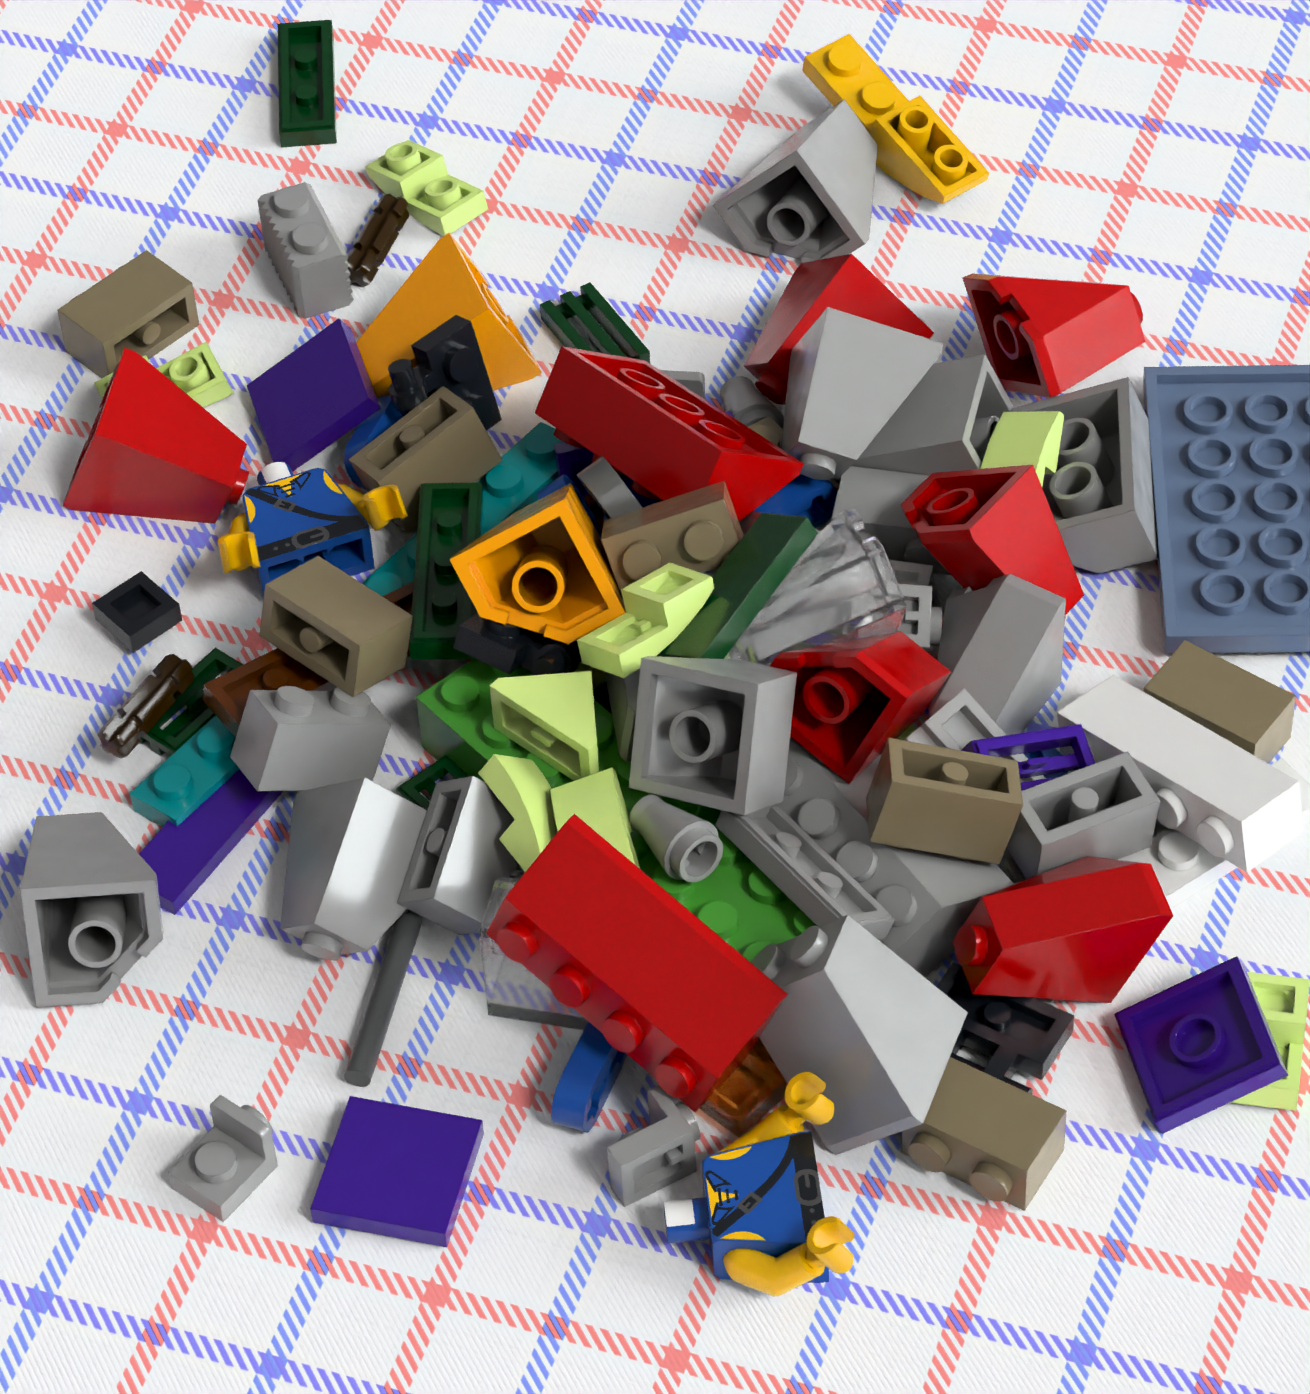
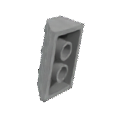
[1012,377,1158,574]

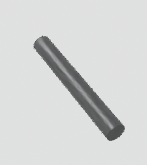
[344,911,422,1087]

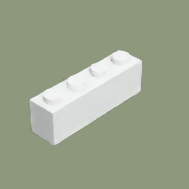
[1057,675,1304,872]

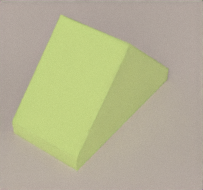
[490,671,599,781]

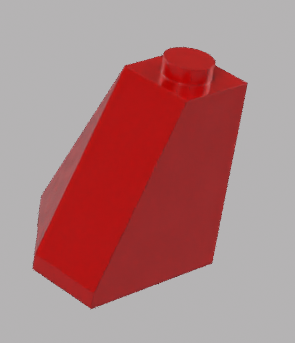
[744,254,934,405]
[962,273,1146,398]
[62,348,249,524]
[900,465,1084,618]
[770,631,951,784]
[952,856,1174,1003]

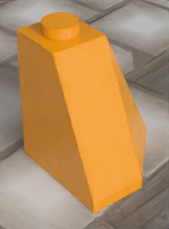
[356,233,542,398]
[449,483,626,644]

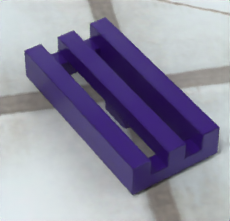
[961,724,1095,791]

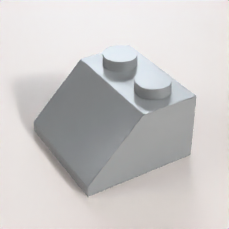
[628,656,797,816]

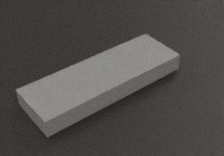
[715,804,895,940]

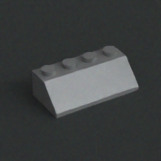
[777,736,1014,977]

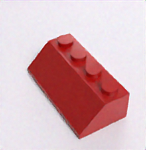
[535,346,804,522]
[486,814,788,1112]

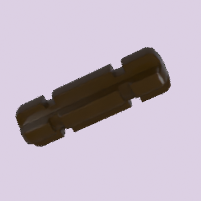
[347,194,409,287]
[98,654,194,758]

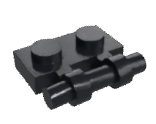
[388,315,502,431]
[453,613,582,675]
[937,962,1074,1094]

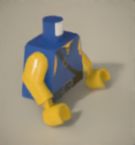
[217,462,408,600]
[663,1072,855,1297]

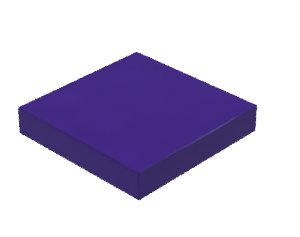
[247,318,381,472]
[1114,956,1288,1133]
[310,1096,484,1247]

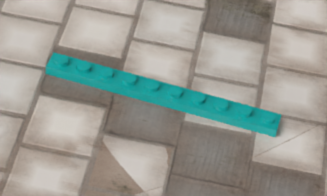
[129,422,565,827]

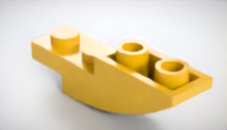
[802,34,989,204]

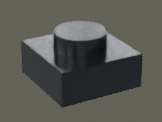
[92,571,182,653]

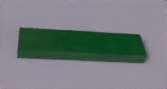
[409,482,483,660]

